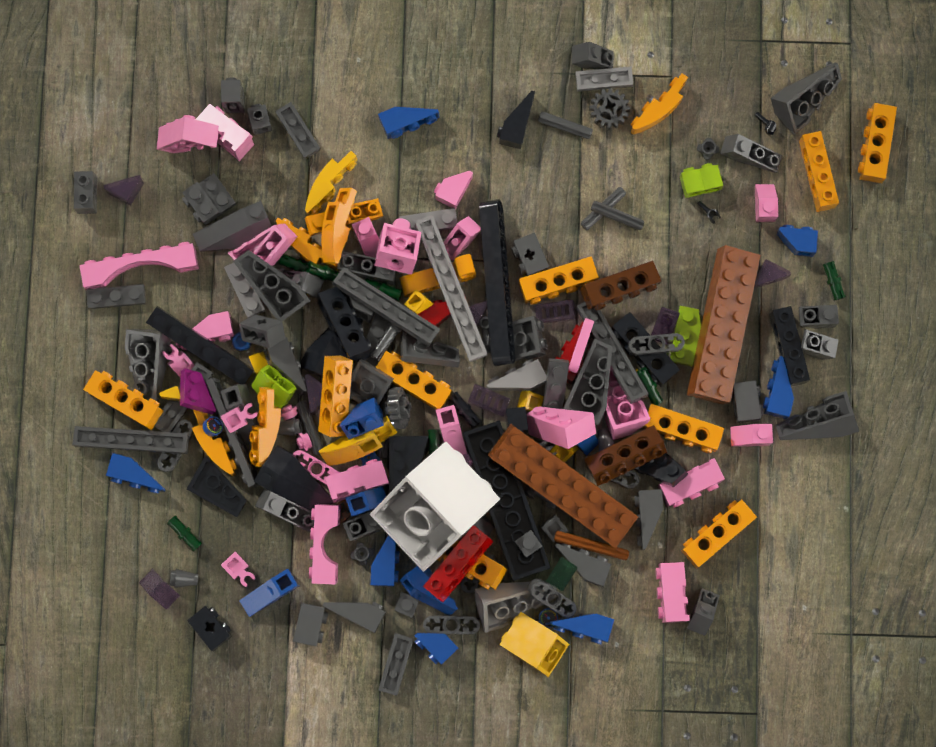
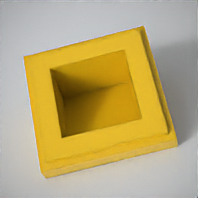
[404,290,434,314]
[248,352,268,375]
[159,386,180,401]
[517,391,544,412]
[550,445,579,463]

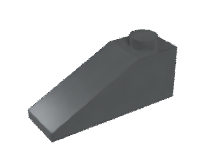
[322,601,386,633]

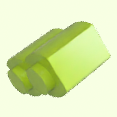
[680,163,723,198]
[251,365,297,409]

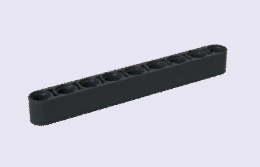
[479,199,515,366]

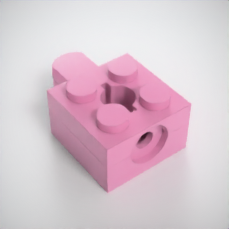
[374,218,421,275]

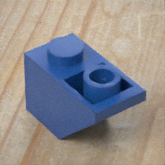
[777,225,818,257]
[340,398,384,440]
[346,486,387,517]
[414,633,458,665]

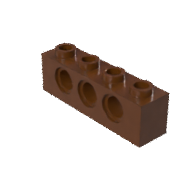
[580,261,662,311]
[584,425,667,486]

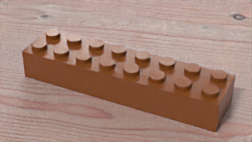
[687,245,761,405]
[488,424,638,548]

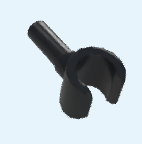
[755,112,776,135]
[697,201,721,224]

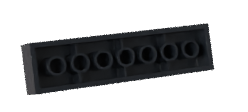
[463,420,551,582]

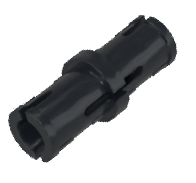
[448,392,481,429]

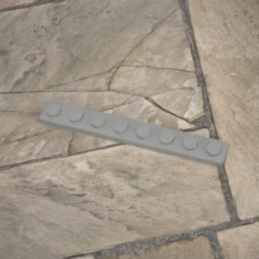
[415,215,488,362]

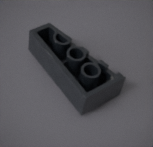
[389,436,428,493]

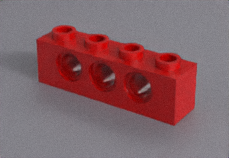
[423,525,493,602]

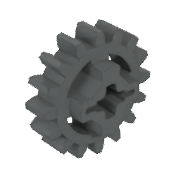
[589,88,630,130]
[386,387,412,429]

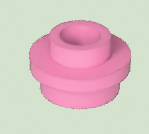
[281,404,298,420]
[296,433,312,452]

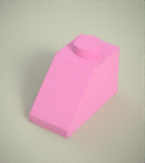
[434,171,473,210]
[755,184,778,222]
[444,216,481,261]
[352,217,379,258]
[730,424,773,446]

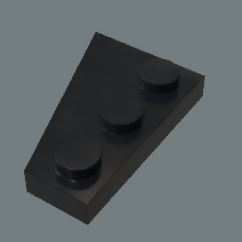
[634,453,688,487]
[187,456,247,518]

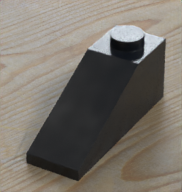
[497,91,535,149]

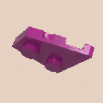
[180,368,216,415]

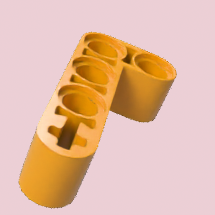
[399,254,476,297]

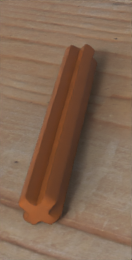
[554,531,629,561]

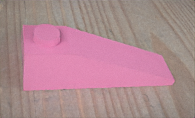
[604,369,650,440]

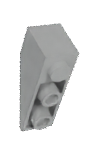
[486,359,547,391]

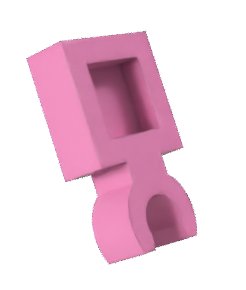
[162,344,195,377]
[221,403,258,433]
[221,552,256,587]

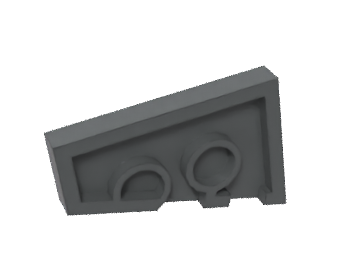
[400,330,460,368]

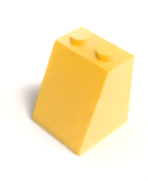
[499,612,570,677]

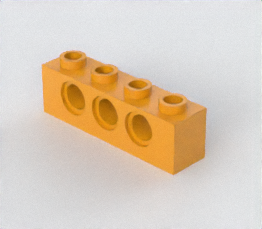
[858,103,897,184]
[799,131,839,212]
[518,256,599,305]
[376,351,452,410]
[318,356,353,437]
[83,370,163,430]
[642,404,724,454]
[681,499,757,568]
[437,540,507,590]

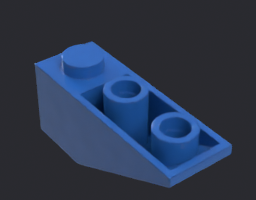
[378,107,439,139]
[763,356,794,419]
[106,453,166,494]
[370,535,400,587]
[399,566,458,616]
[239,569,300,617]
[549,614,615,645]

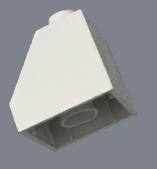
[370,442,500,572]

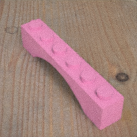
[80,242,199,291]

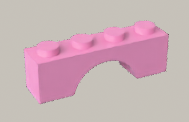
[309,504,341,585]

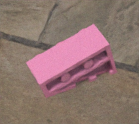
[157,115,219,153]
[228,224,297,266]
[526,407,596,449]
[658,458,725,508]
[325,459,389,503]
[655,562,690,623]

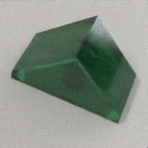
[546,557,578,591]

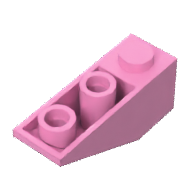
[175,311,234,350]
[436,405,469,464]

